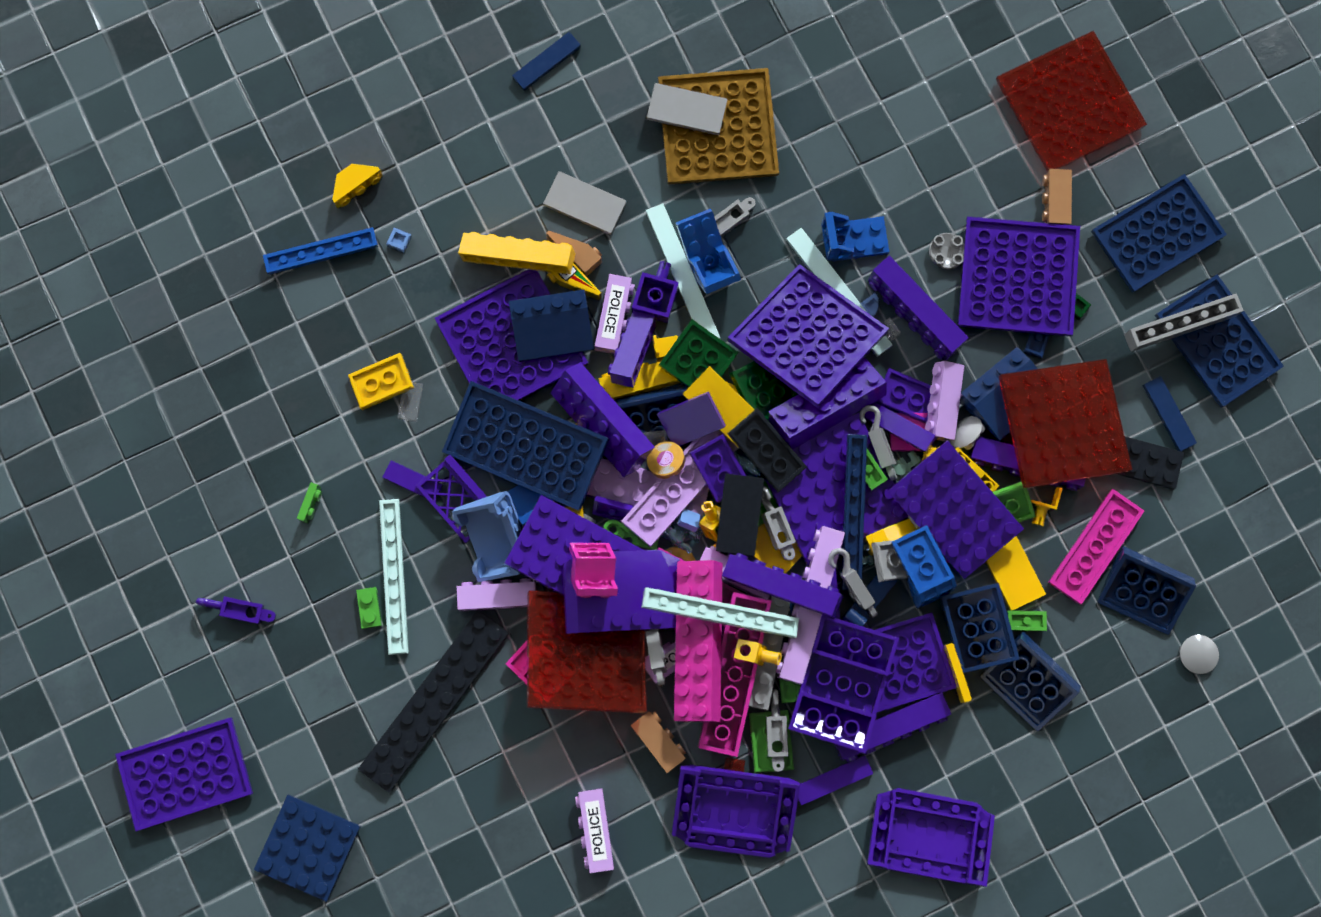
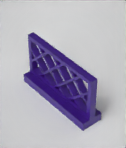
[415,455,487,544]

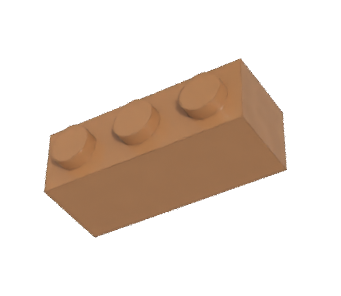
[1042,169,1072,225]
[631,711,686,773]

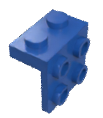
[507,485,554,527]

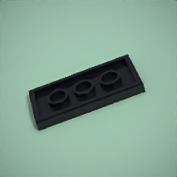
[727,408,807,492]
[716,473,764,556]

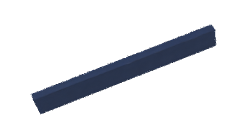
[841,434,867,590]

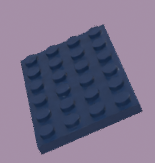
[1091,174,1227,293]
[1154,274,1284,408]

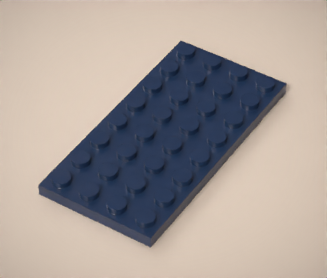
[442,381,610,511]

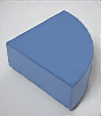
[860,293,879,317]

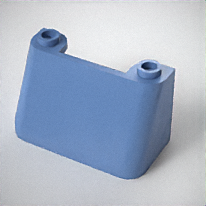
[452,491,522,582]

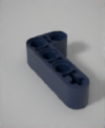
[841,574,898,627]

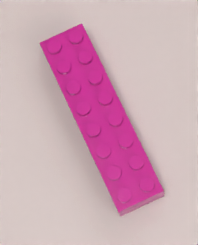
[674,560,723,722]
[698,592,772,757]

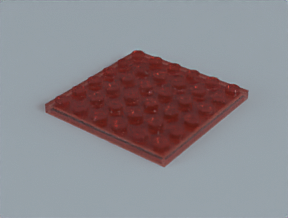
[996,31,1147,172]
[998,359,1132,488]
[527,590,647,713]

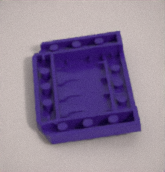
[563,550,680,633]
[672,765,800,858]
[867,788,995,887]

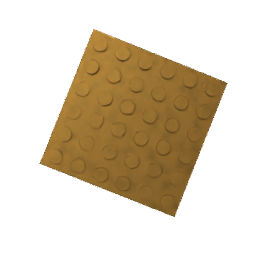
[658,68,779,185]

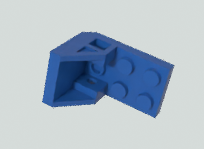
[676,209,741,294]
[821,212,890,261]
[891,525,957,609]

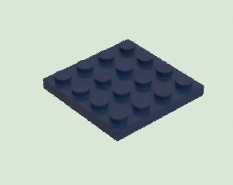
[254,794,361,902]

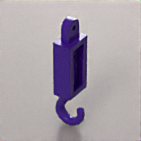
[196,596,276,624]

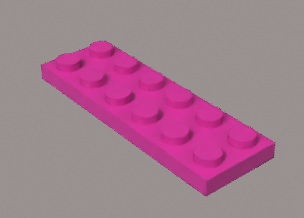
[1048,489,1144,605]

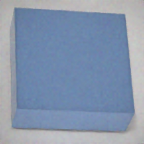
[386,228,412,253]
[678,509,700,532]

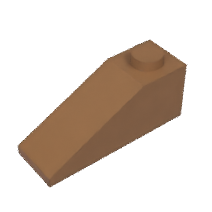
[546,231,602,277]

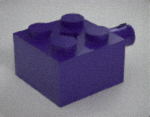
[632,261,679,323]

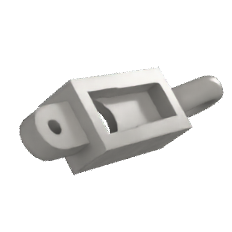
[715,197,755,237]
[859,405,897,481]
[761,485,796,560]
[828,548,878,618]
[645,629,667,686]
[766,689,788,772]

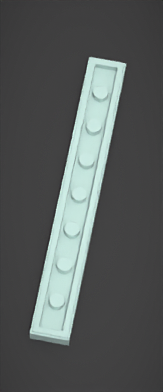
[646,204,720,338]
[786,228,892,357]
[379,499,409,655]
[641,587,799,638]

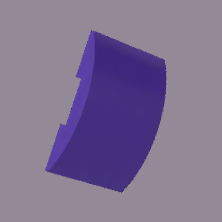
[788,615,899,753]

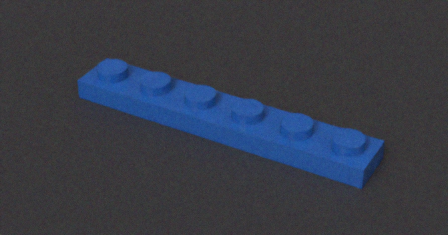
[263,227,378,275]

